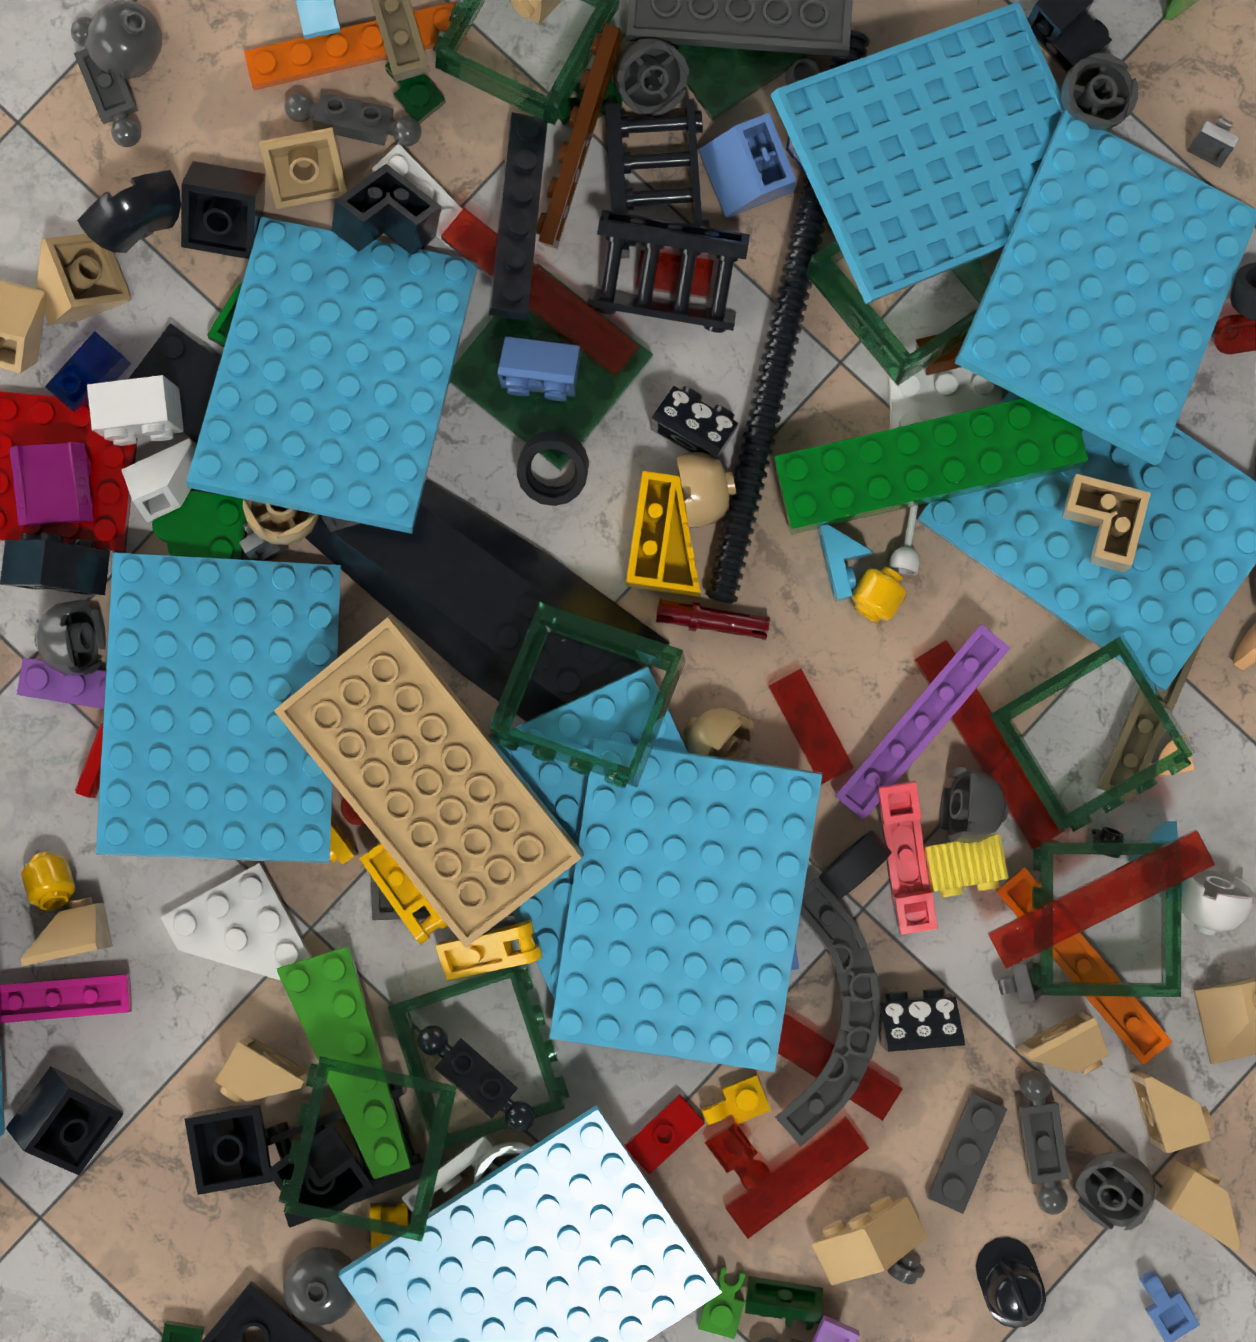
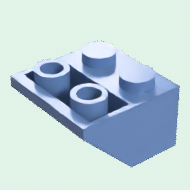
[699,113,797,219]
[498,337,581,401]

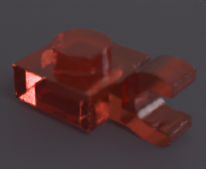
[705,1122,771,1191]

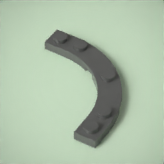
[775,877,880,1147]

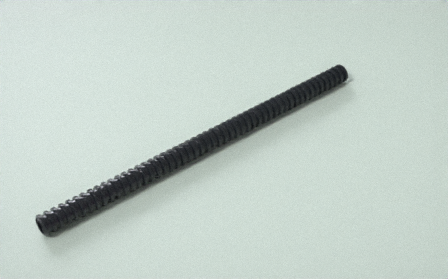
[705,30,870,604]

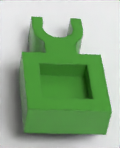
[698,1265,746,1339]

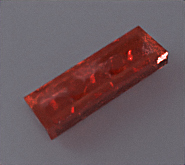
[768,669,854,785]

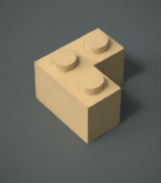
[1062,474,1151,573]
[812,1196,928,1285]

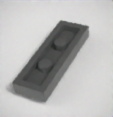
[927,1093,1007,1214]

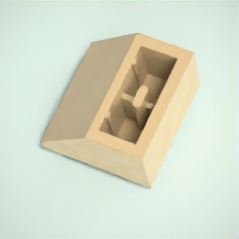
[0,279,47,374]

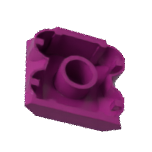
[9,442,94,526]

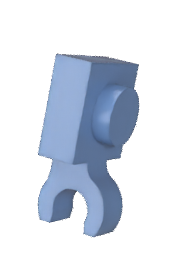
[1139,1270,1200,1342]

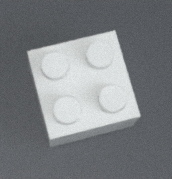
[87,375,184,446]

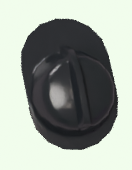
[976,1237,1046,1328]

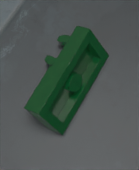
[745,1276,823,1330]

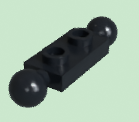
[418,1025,535,1132]

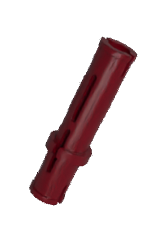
[656,599,770,640]

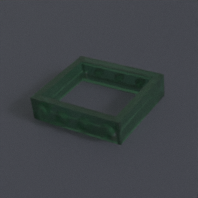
[432,0,620,126]
[805,240,990,386]
[489,602,686,788]
[990,635,1195,832]
[1032,840,1182,997]
[388,965,570,1152]
[279,1056,457,1242]

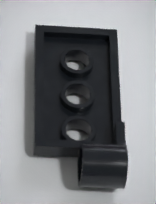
[201,1281,323,1342]

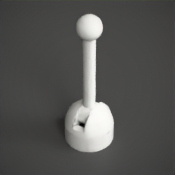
[889,505,920,575]

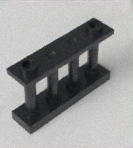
[605,98,710,259]
[587,209,750,333]
[265,1081,436,1228]

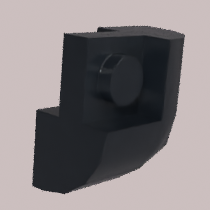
[77,170,181,253]
[266,1124,375,1218]

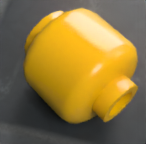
[851,566,907,624]
[21,852,76,911]

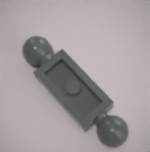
[71,17,141,147]
[285,92,422,146]
[1019,1071,1070,1215]

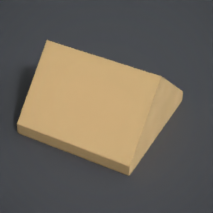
[259,128,348,209]

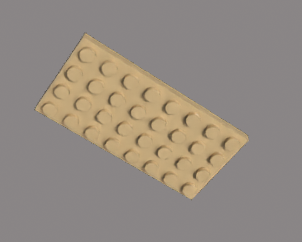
[274,615,585,948]

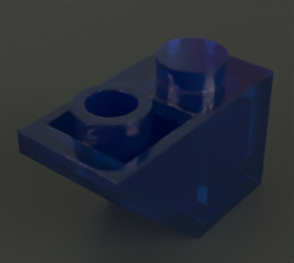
[45,331,132,412]

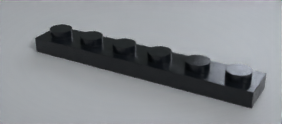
[488,112,548,321]

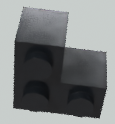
[1027,0,1112,73]
[331,164,442,255]
[0,533,110,595]

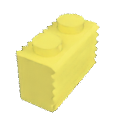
[924,834,1008,897]

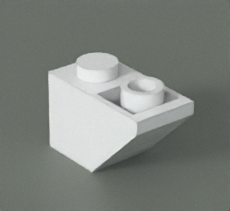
[122,438,196,522]

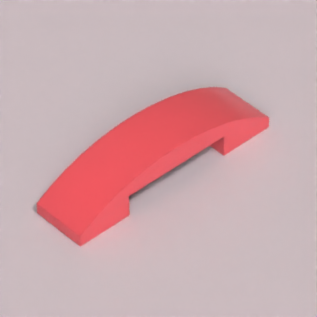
[878,781,938,935]

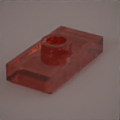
[635,250,714,299]

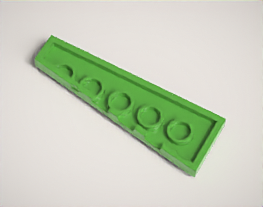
[276,946,412,1179]

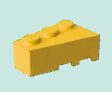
[626,471,701,597]

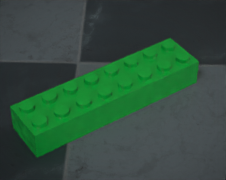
[774,398,1088,535]

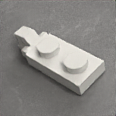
[402,1131,495,1216]

